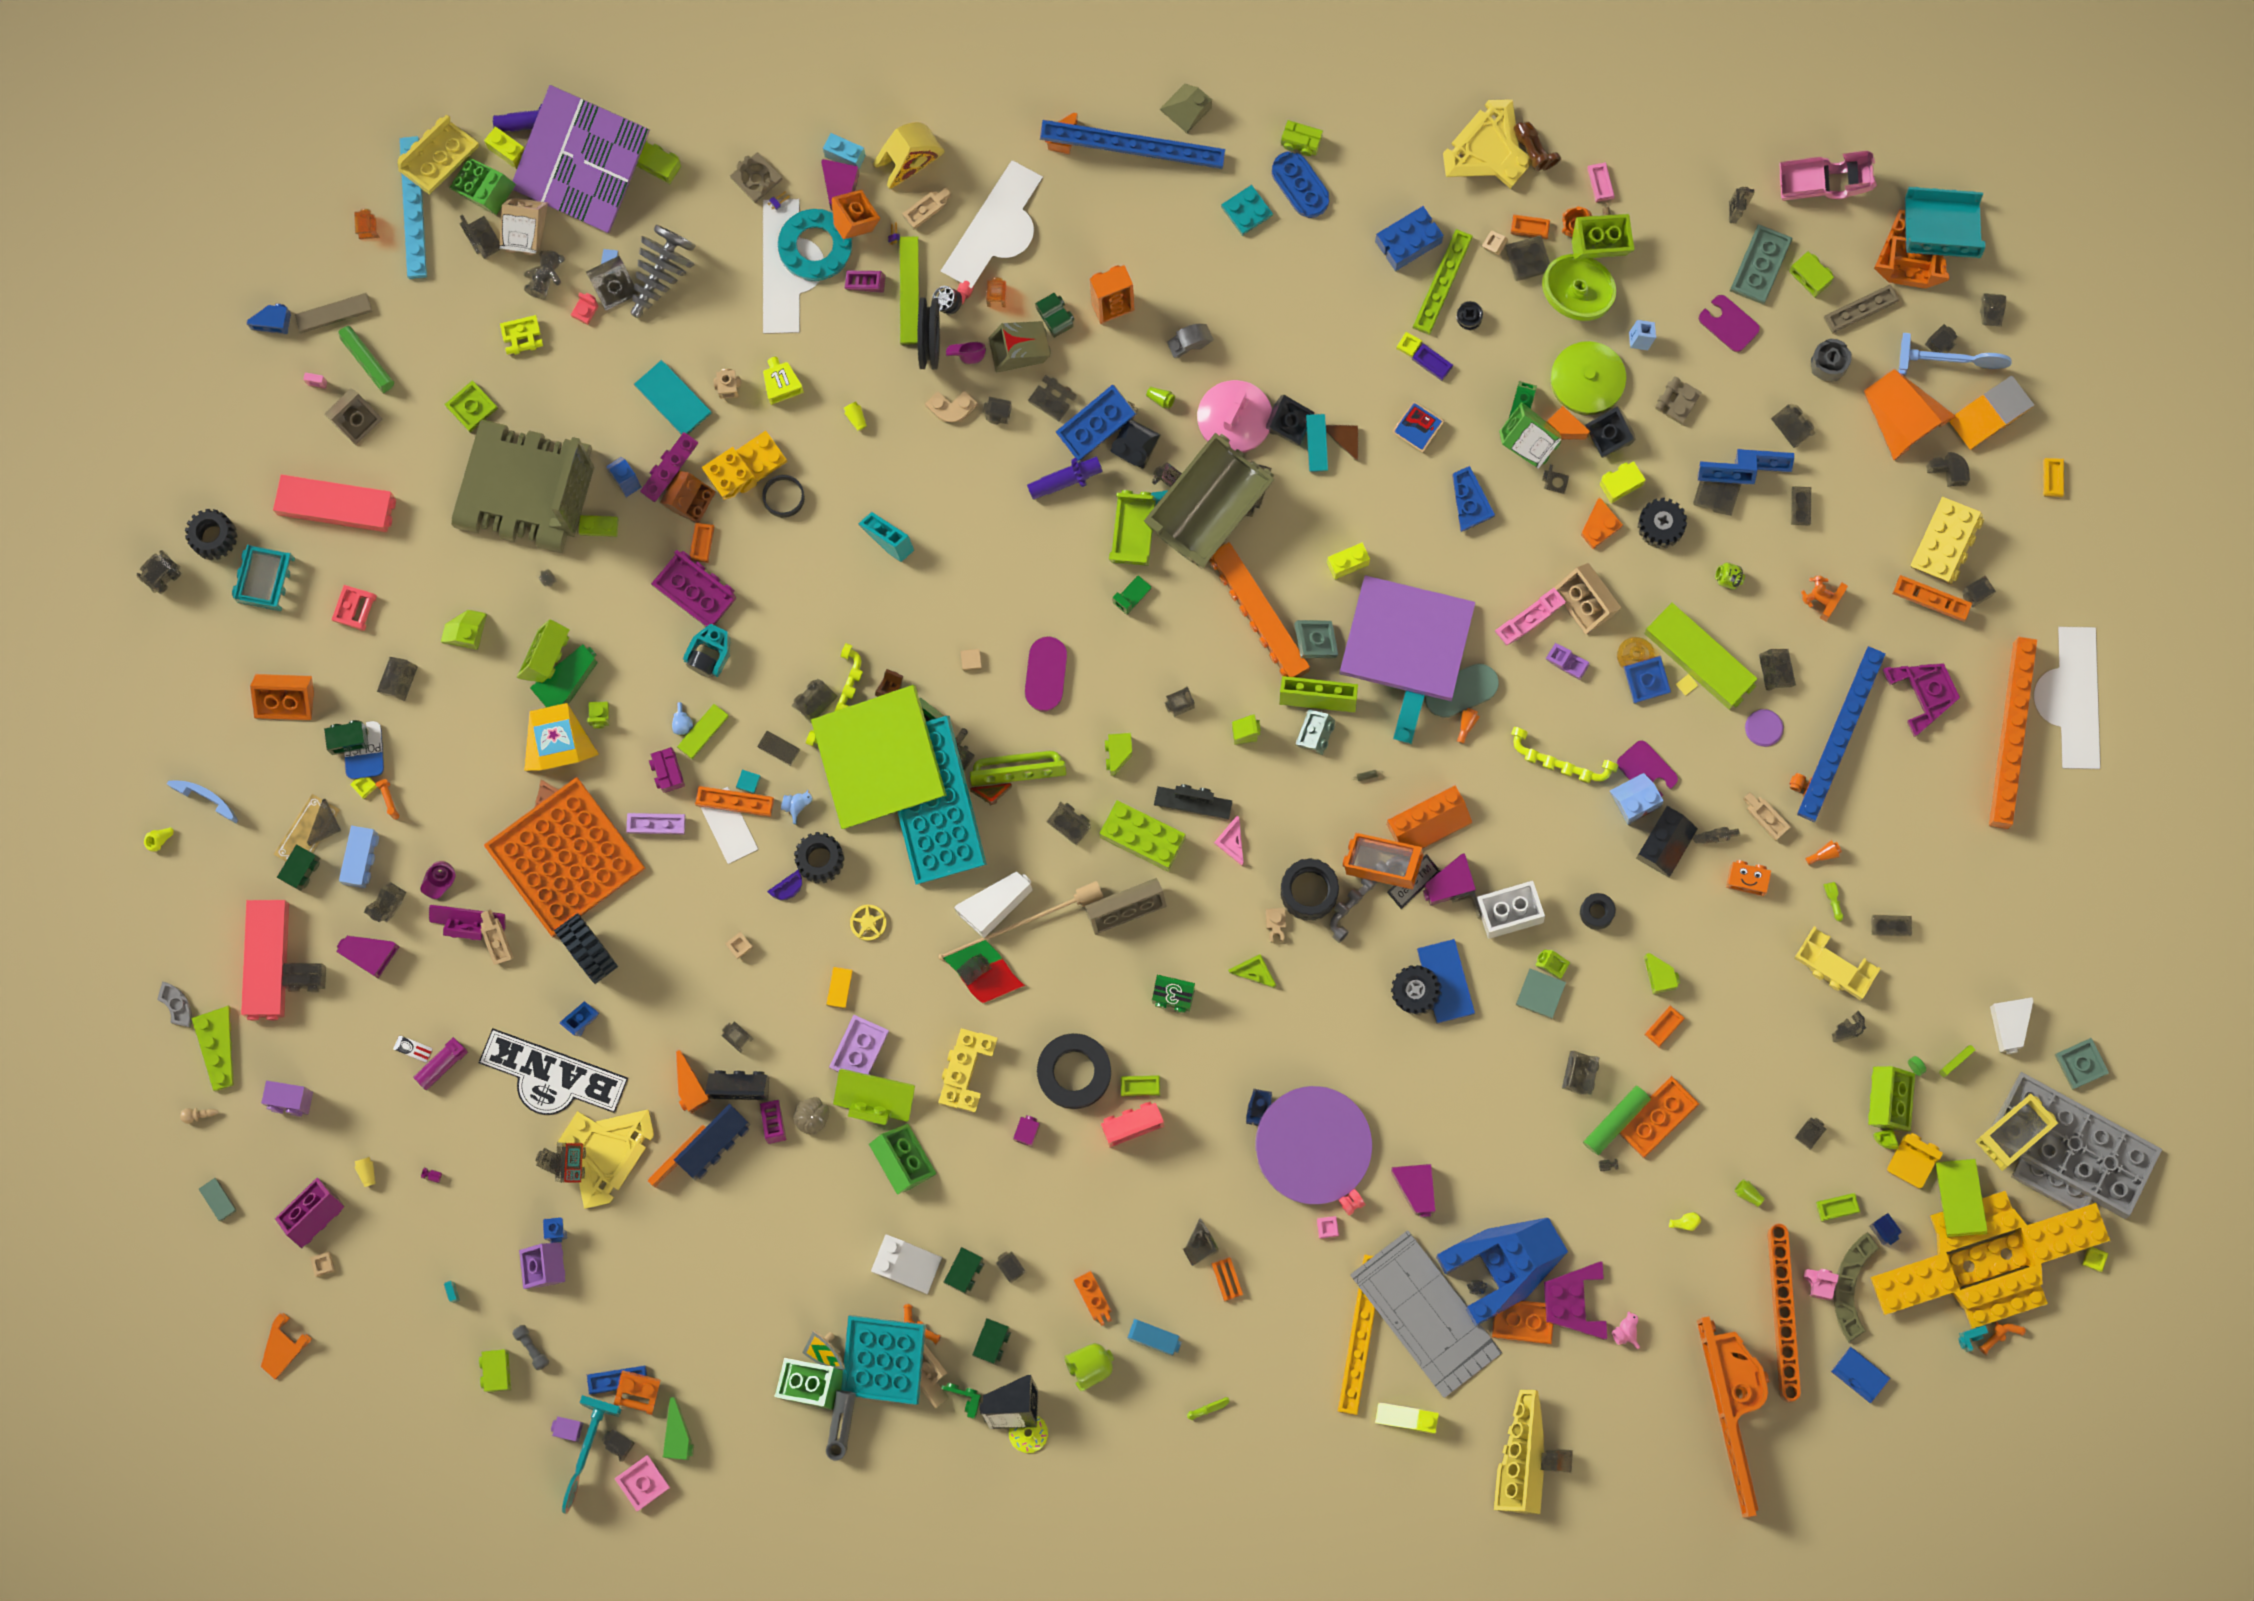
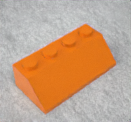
[1386,785,1472,858]

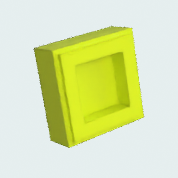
[1396,332,1422,357]
[350,777,377,799]
[2082,1247,2109,1272]

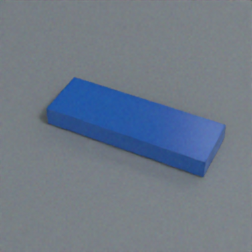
[587,1365,647,1395]

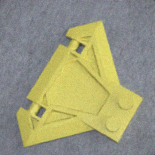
[1443,100,1532,189]
[556,1109,654,1209]

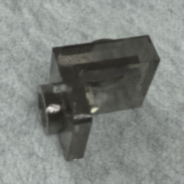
[956,954,992,986]
[535,1148,565,1177]

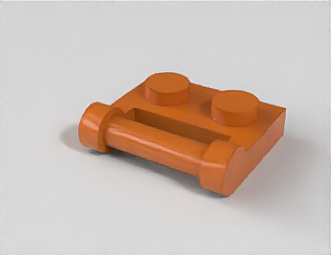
[613,1370,661,1415]

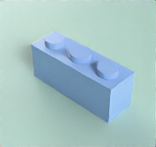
[339,826,379,888]

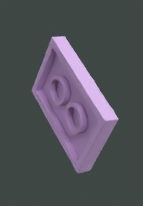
[829,1015,889,1075]

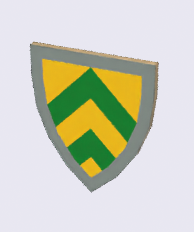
[802,1330,845,1369]

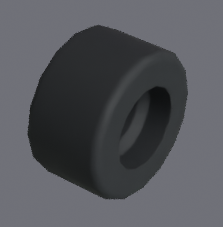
[1579,893,1616,930]

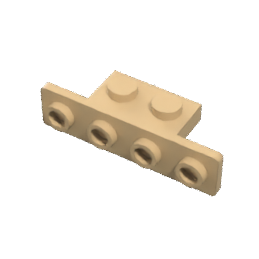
[920,1343,949,1408]

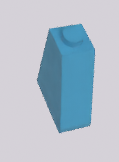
[1128,1319,1182,1356]

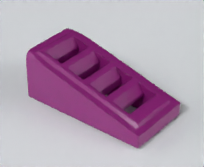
[845,271,886,292]
[760,1099,787,1144]

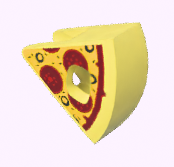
[873,122,945,189]

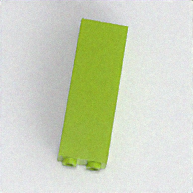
[1644,602,1758,710]

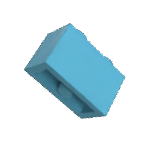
[823,133,866,168]

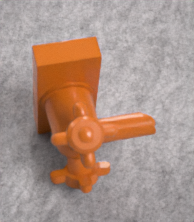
[1801,576,1848,622]

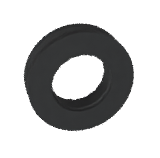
[917,298,940,370]
[1037,1033,1111,1109]

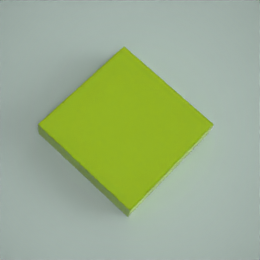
[444,380,498,432]

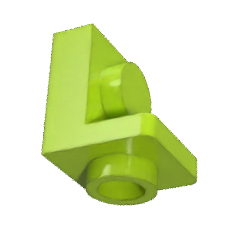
[587,701,609,729]
[1535,949,1570,979]

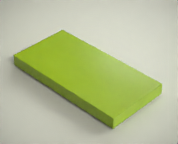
[1935,1159,1987,1237]

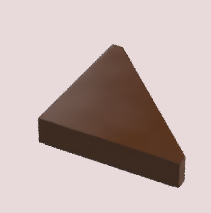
[1326,425,1358,461]

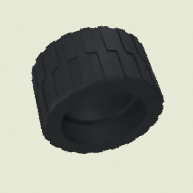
[1280,858,1339,921]

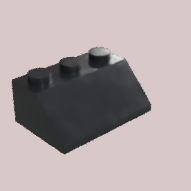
[1636,806,1698,878]
[705,1070,770,1101]

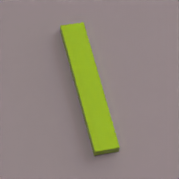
[1413,229,1473,335]
[900,236,919,345]

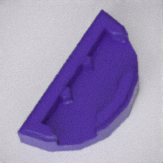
[767,870,802,900]

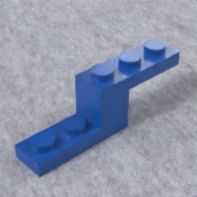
[1698,449,1795,485]

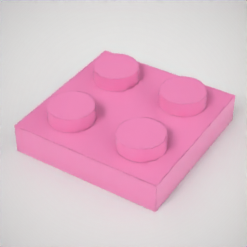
[615,1455,671,1512]

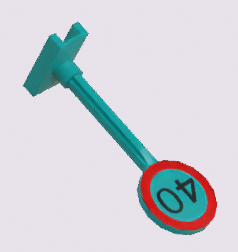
[562,1395,622,1514]

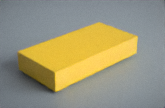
[2043,458,2064,497]
[826,967,853,1009]

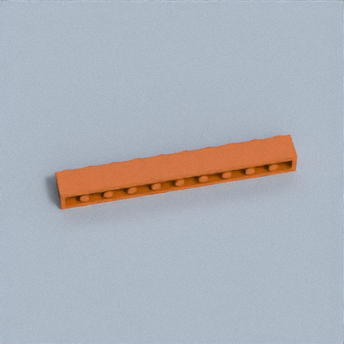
[1989,636,2037,829]

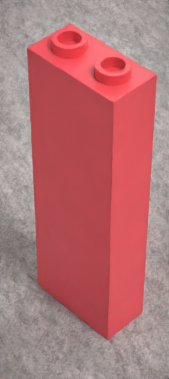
[273,474,396,532]
[241,900,289,1021]

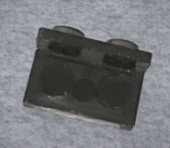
[1729,187,1755,223]

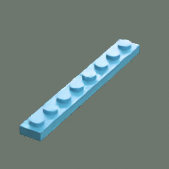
[400,136,427,279]

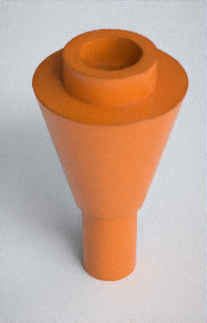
[1457,708,1480,744]
[1805,840,1842,865]

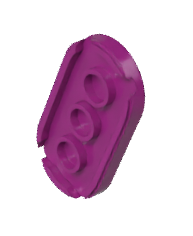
[1025,636,1067,712]

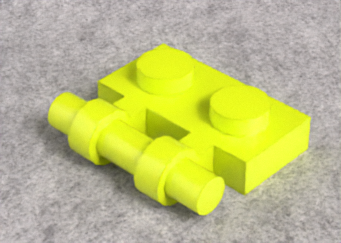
[500,315,544,355]

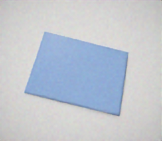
[601,249,618,266]

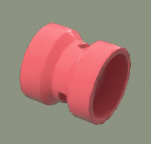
[1338,1189,1365,1216]

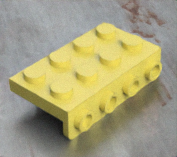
[398,115,479,195]
[1910,497,1984,584]

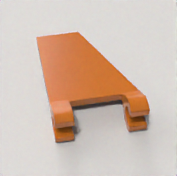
[261,1313,312,1380]

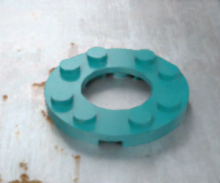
[778,209,852,281]

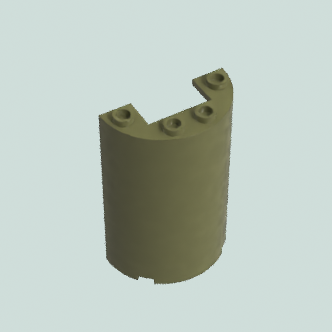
[1144,433,1274,568]

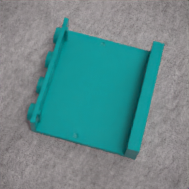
[1905,187,1986,258]

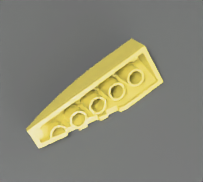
[1494,1390,1544,1514]

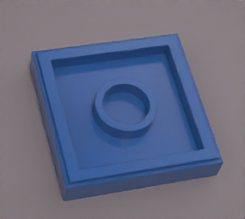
[1623,656,1671,703]

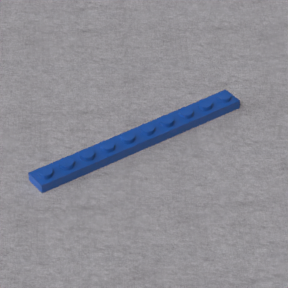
[1040,120,1225,169]
[1796,646,1886,822]

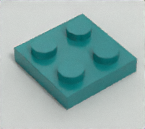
[1221,185,1273,236]

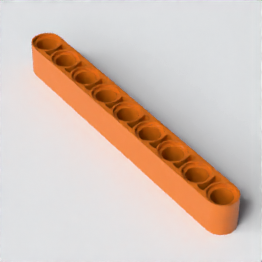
[1768,1223,1801,1402]

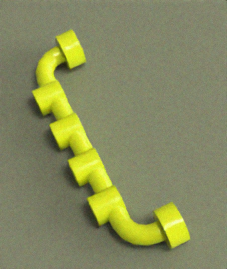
[805,643,863,746]
[1511,727,1619,783]

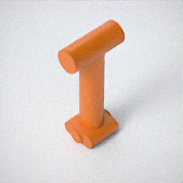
[376,779,400,820]

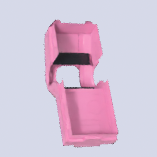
[1780,150,1877,201]

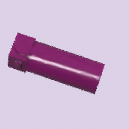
[413,1037,468,1091]

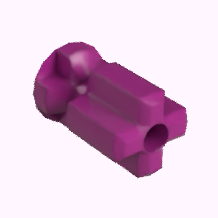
[421,1167,442,1183]

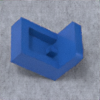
[543,1217,567,1243]

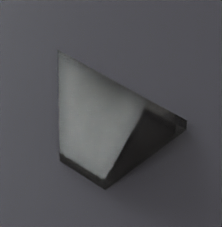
[1183,1218,1219,1266]

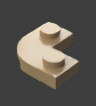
[925,391,978,422]

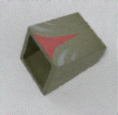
[989,321,1051,372]

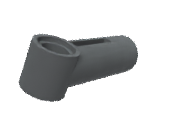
[826,1390,856,1461]

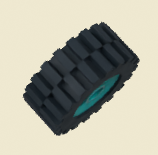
[554,913,618,984]

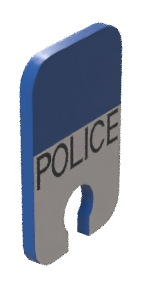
[344,721,384,780]

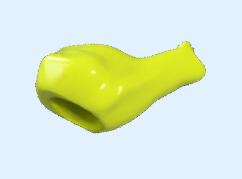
[144,827,174,852]
[1669,1212,1701,1231]

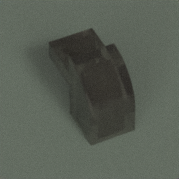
[1927,452,1970,487]
[364,882,406,922]

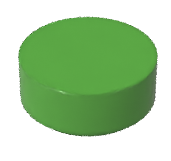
[1908,1056,1926,1076]

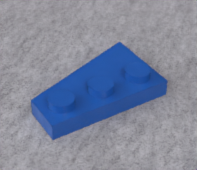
[1452,466,1495,532]

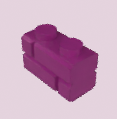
[649,747,685,793]

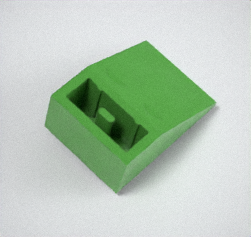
[449,157,516,215]

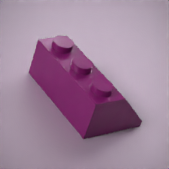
[275,1177,345,1249]

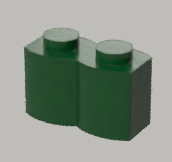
[1035,292,1075,338]

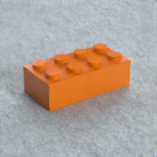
[1090,265,1135,324]

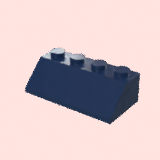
[674,1104,750,1180]

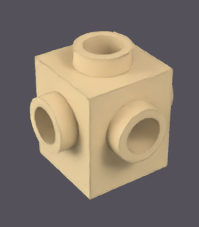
[713,369,741,399]

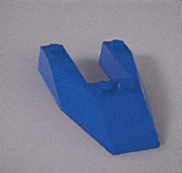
[1436,1217,1568,1327]

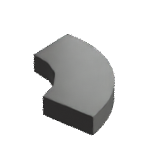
[157,981,192,1028]

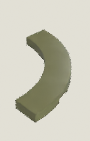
[1834,1232,1879,1343]

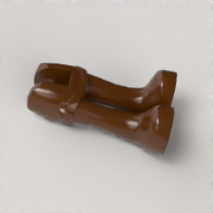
[1514,122,1561,172]

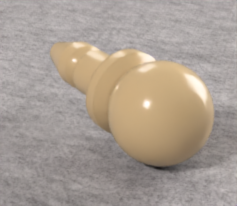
[180,1108,219,1124]

